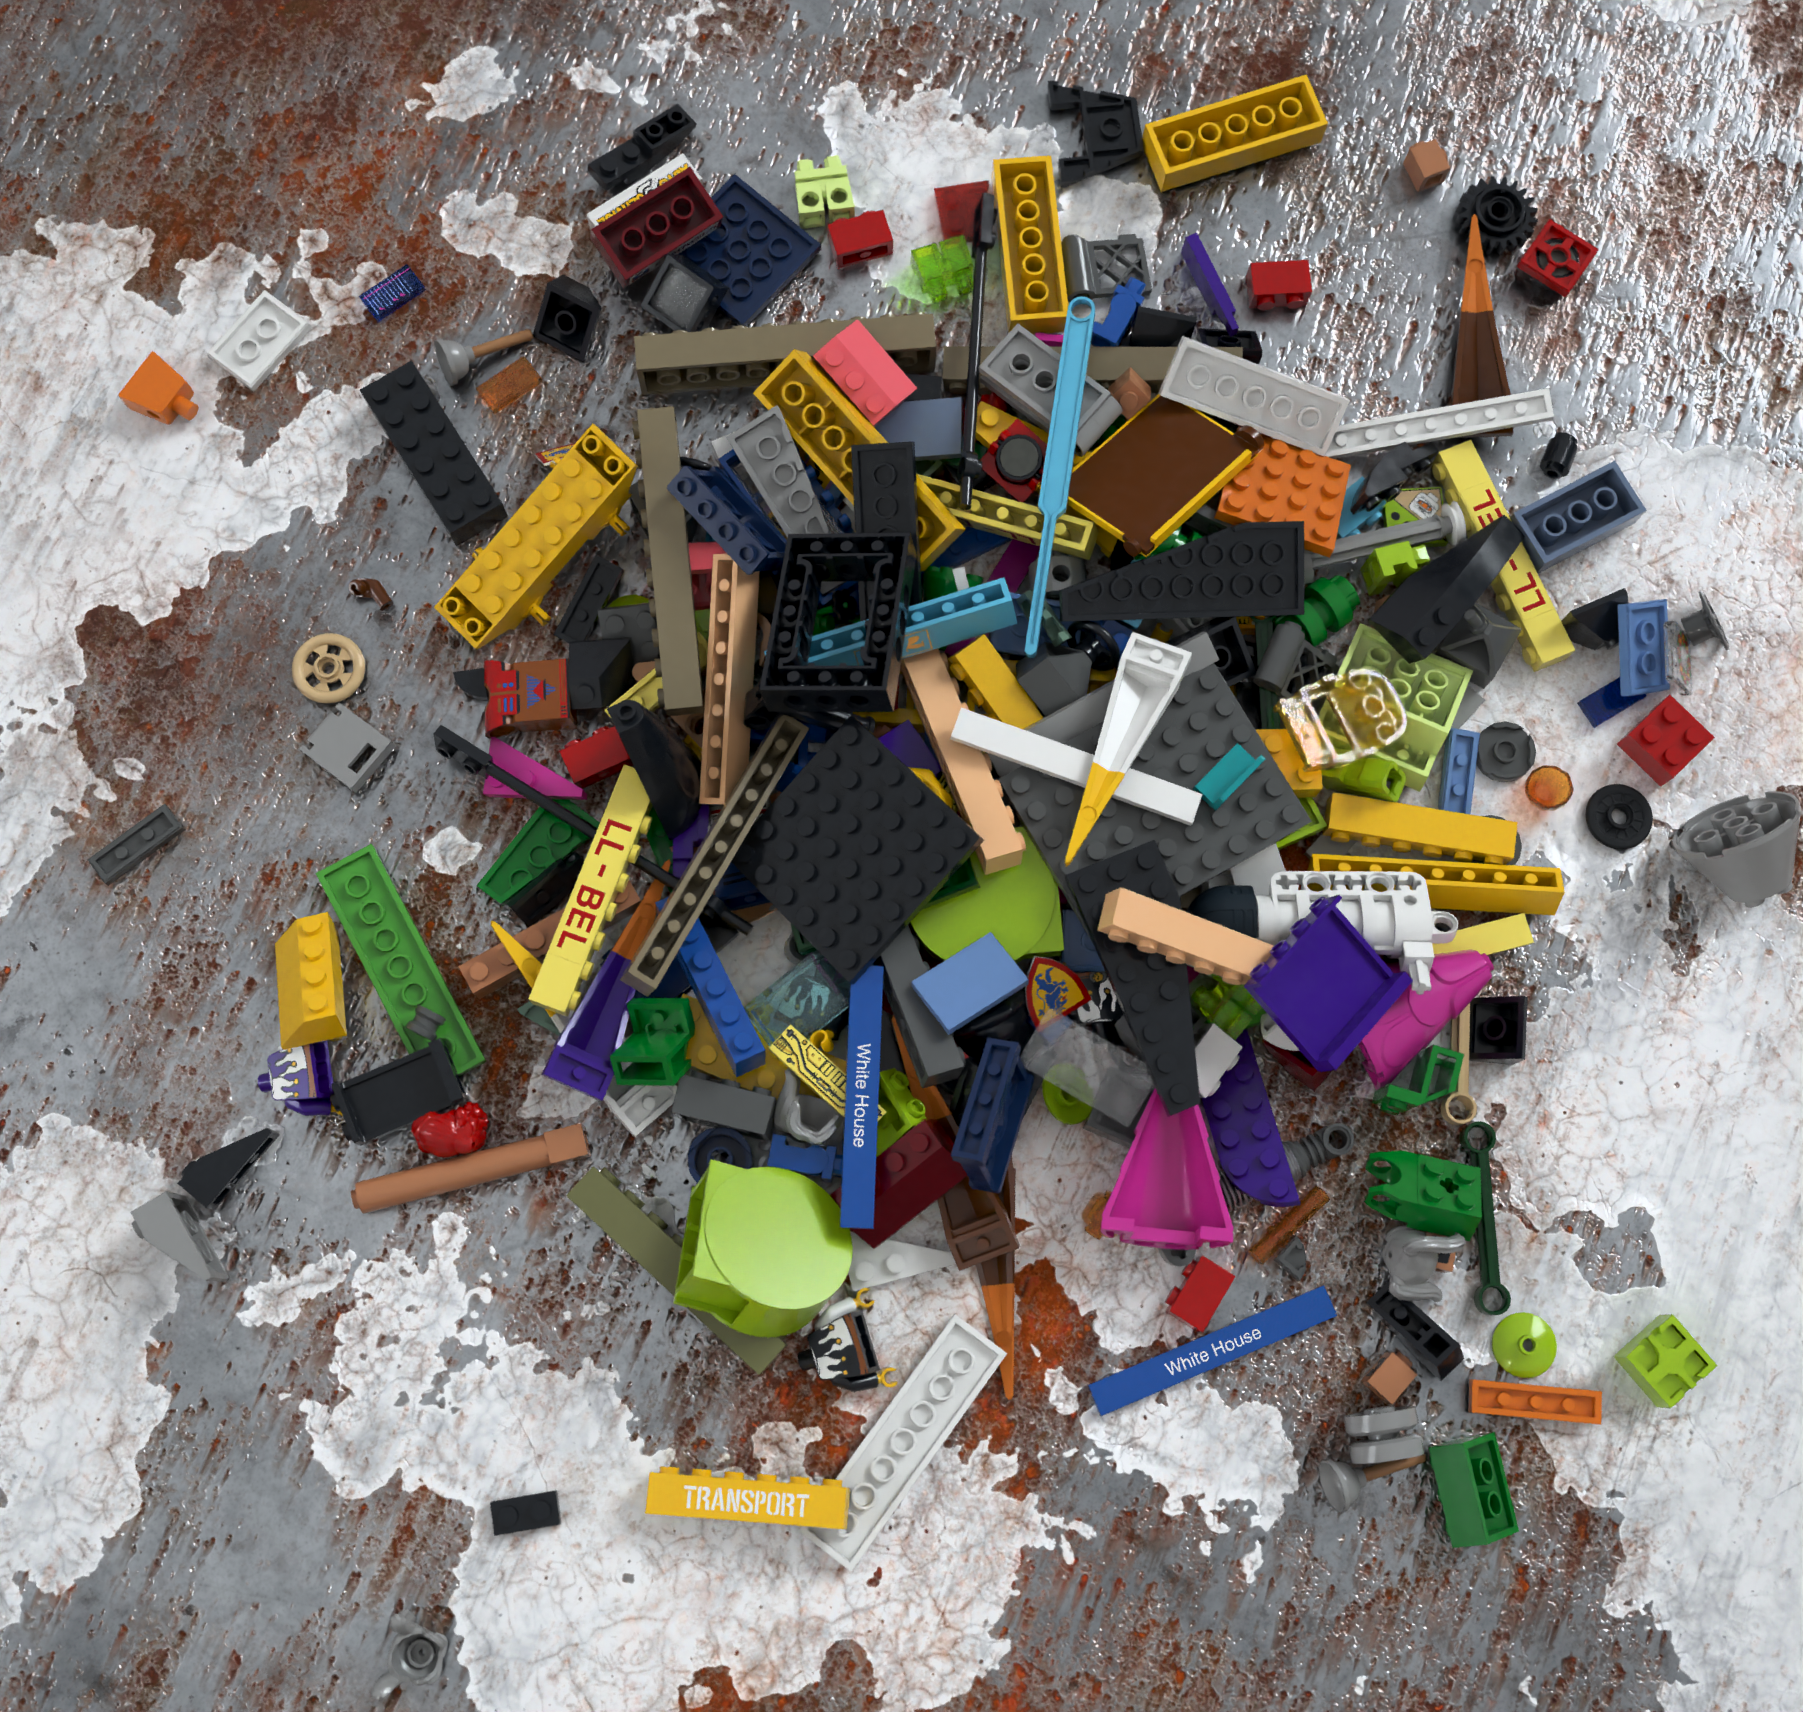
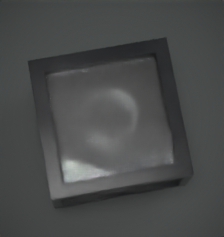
[641,254,729,332]

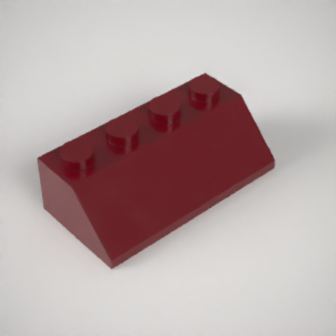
[830,1119,968,1249]

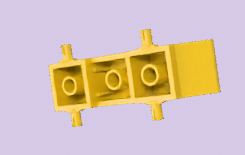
[434,423,638,649]

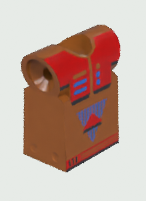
[484,658,578,738]

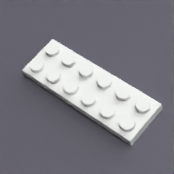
[1158,336,1350,457]

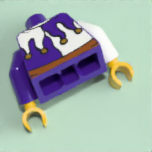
[258,1036,343,1117]

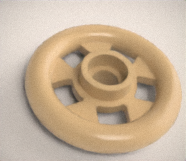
[292,633,365,704]

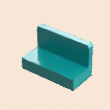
[1193,743,1266,811]

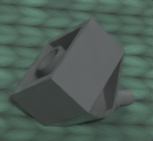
[1434,602,1522,689]

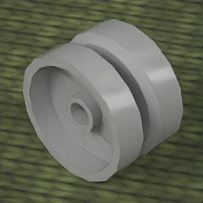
[1343,1406,1425,1464]

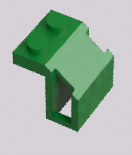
[610,998,695,1086]
[1372,1045,1464,1115]

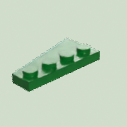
[476,799,600,906]

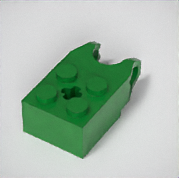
[1364,1151,1482,1241]

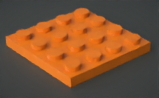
[1214,426,1351,558]

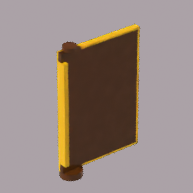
[1067,394,1264,557]

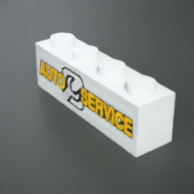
[586,153,704,230]

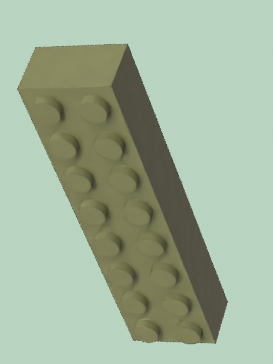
[566,1166,788,1375]

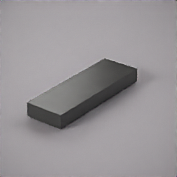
[87,804,186,886]

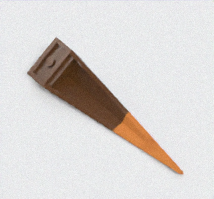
[1450,214,1514,438]
[892,1015,1020,1271]
[976,1156,1016,1400]

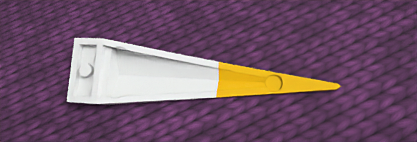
[1065,632,1192,867]
[491,921,678,1137]

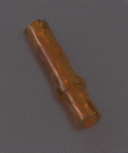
[1248,1185,1330,1265]

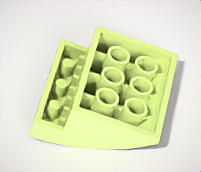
[1313,623,1473,792]

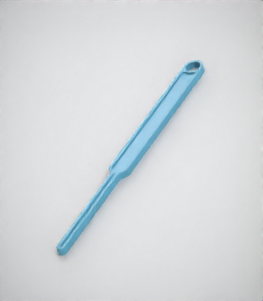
[1025,296,1095,658]

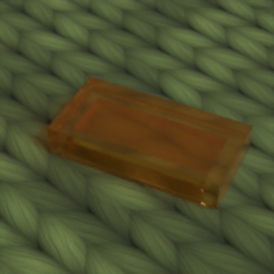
[475,356,542,414]

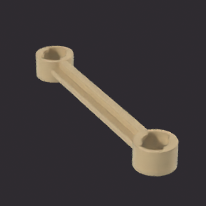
[1441,1003,1477,1125]

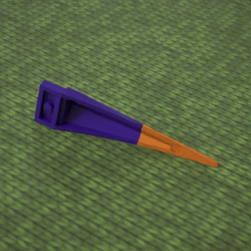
[542,859,671,1101]

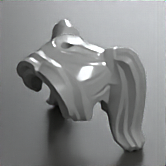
[773,1068,844,1146]
[1382,1225,1465,1302]
[371,1609,448,1701]

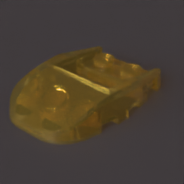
[1273,668,1407,772]

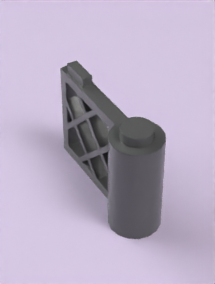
[1061,234,1152,303]
[1253,621,1340,721]

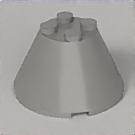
[1673,791,1801,908]

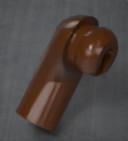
[348,578,393,611]

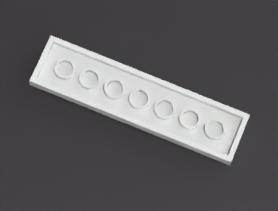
[798,1314,1007,1571]

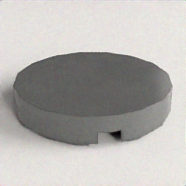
[1476,721,1536,783]

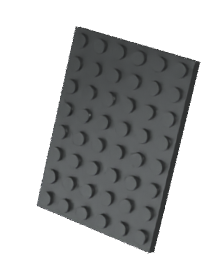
[998,663,1312,945]

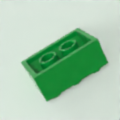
[1429,1432,1519,1548]

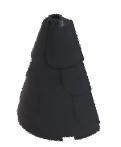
[607,700,702,840]

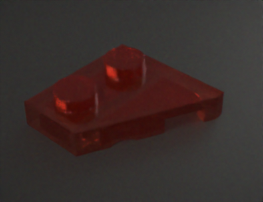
[934,180,989,246]

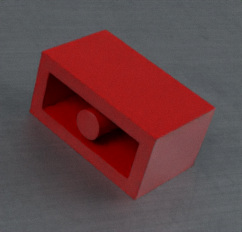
[827,210,893,269]
[1246,260,1312,310]
[559,726,634,789]
[1165,1255,1236,1333]

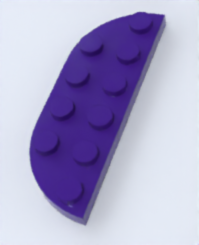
[1202,1029,1301,1207]

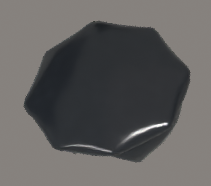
[953,987,1029,1051]

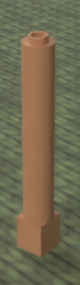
[351,1123,592,1214]

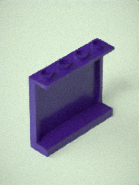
[1244,895,1413,1072]

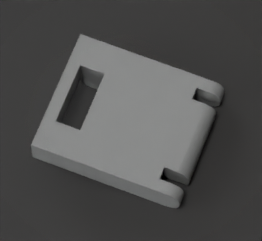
[299,703,396,793]

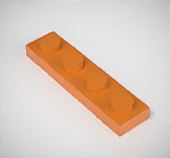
[1468,1379,1602,1425]

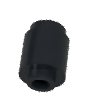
[1540,432,1578,479]

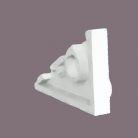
[848,1231,956,1292]

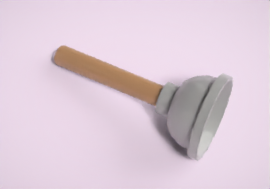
[434,329,533,386]
[1319,1454,1426,1512]

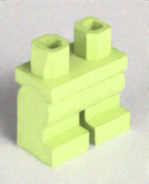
[794,155,855,229]

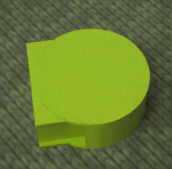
[909,827,1064,964]
[673,1159,853,1337]

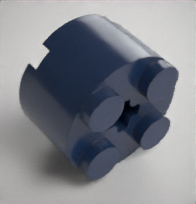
[688,1127,754,1183]

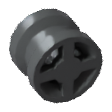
[406,1005,446,1041]

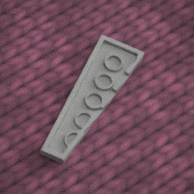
[726,405,846,595]

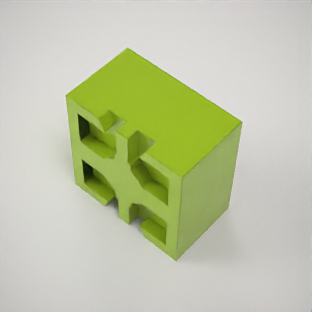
[1613,1314,1718,1408]

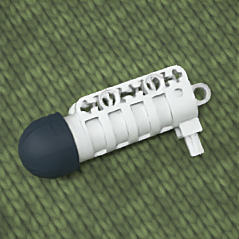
[1187,871,1458,994]

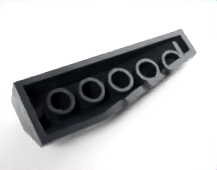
[1368,515,1525,664]

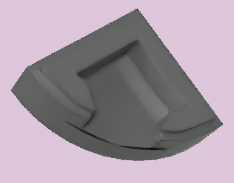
[1273,1235,1306,1282]

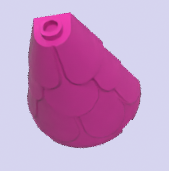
[1358,950,1494,1090]
[1100,1088,1234,1250]

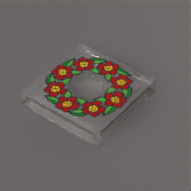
[1663,620,1693,696]

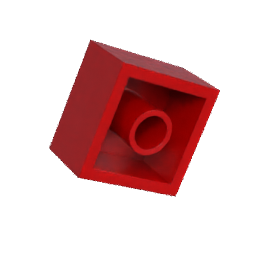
[1617,695,1715,787]

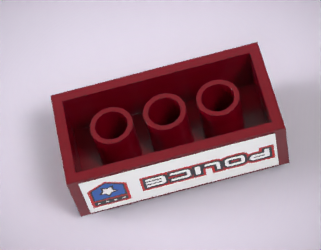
[590,167,724,289]

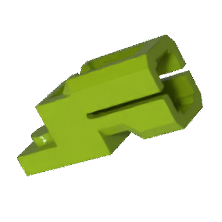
[1320,745,1406,802]

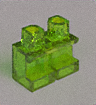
[910,235,974,304]
[1192,974,1262,1040]

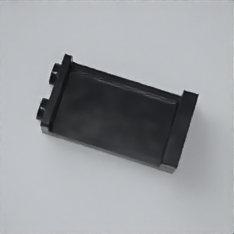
[330,1038,468,1146]

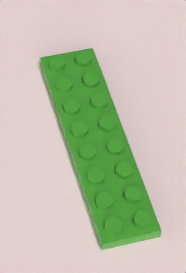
[315,844,487,1077]

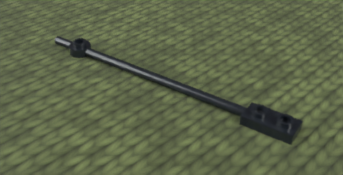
[957,192,998,510]
[433,725,754,936]

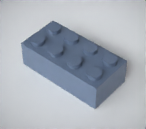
[1510,461,1647,574]

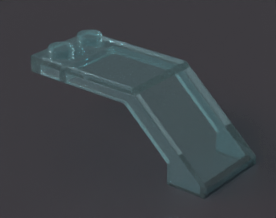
[744,950,884,1060]

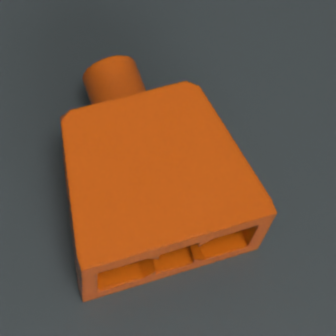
[118,351,199,425]

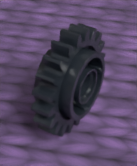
[1456,176,1538,255]

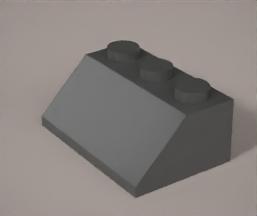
[671,1071,777,1142]

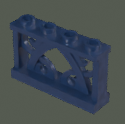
[667,466,787,575]
[950,1038,1034,1193]

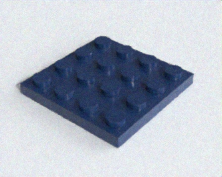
[669,174,821,327]

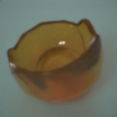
[1525,765,1574,811]

